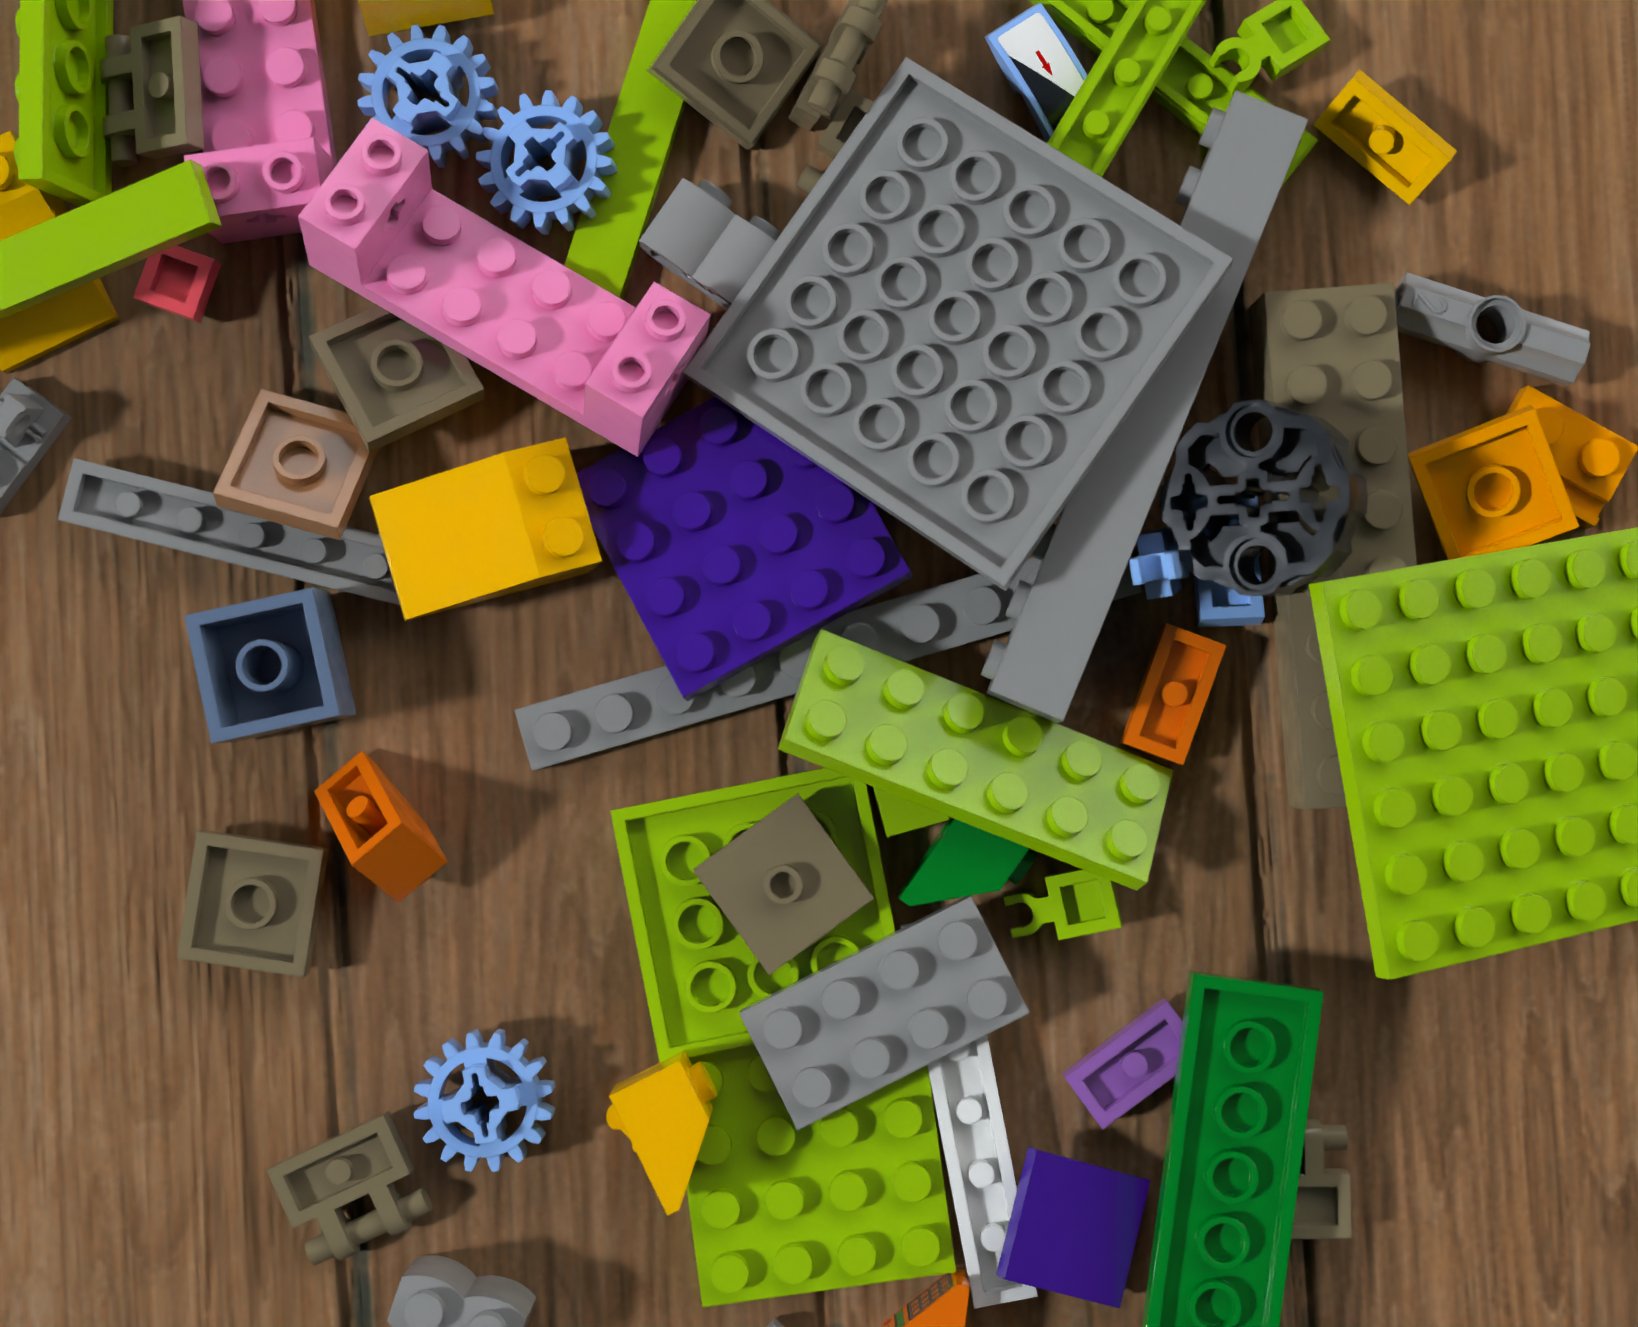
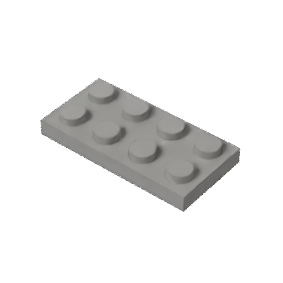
[739,896,1030,1130]

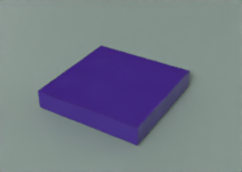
[996,1147,1151,1308]

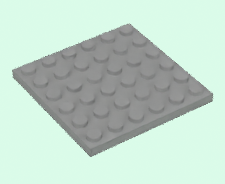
[684,57,1233,591]

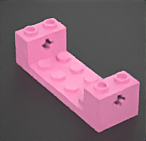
[183,0,337,244]
[298,118,711,457]

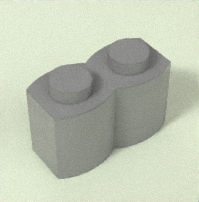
[639,178,781,310]
[387,1255,537,1327]

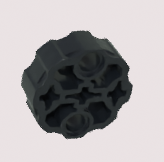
[1160,400,1368,597]

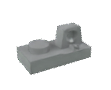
[0,377,72,514]

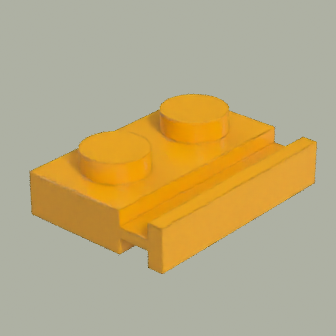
[1506,385,1638,529]

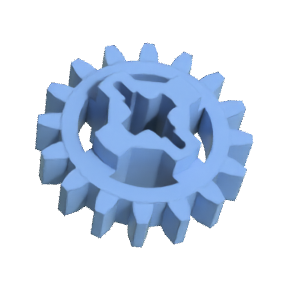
[357,24,499,168]
[476,90,618,235]
[413,1028,556,1172]

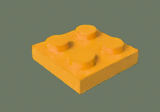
[1408,405,1579,560]

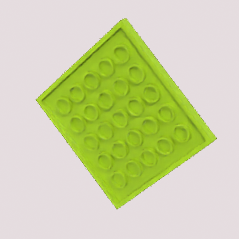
[1309,527,1638,980]

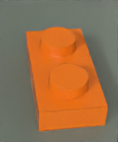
[1120,623,1227,765]

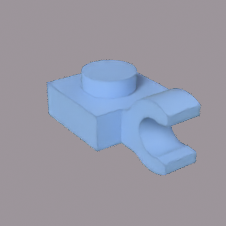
[1129,527,1189,600]

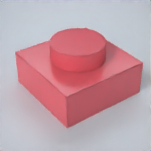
[133,246,222,323]

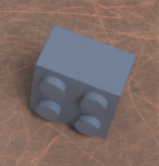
[184,587,357,744]

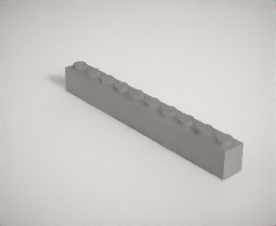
[981,91,1308,723]

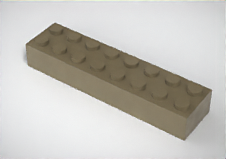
[1248,283,1417,810]

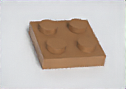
[213,389,379,540]

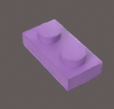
[1062,998,1183,1129]

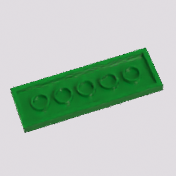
[1142,970,1324,1327]

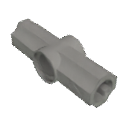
[1395,273,1591,386]

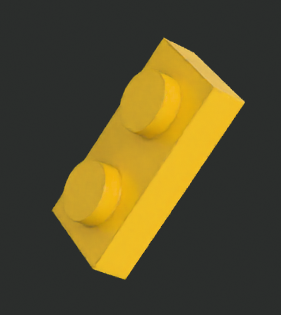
[1313,69,1457,205]

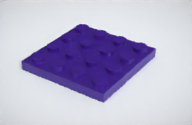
[576,396,912,701]

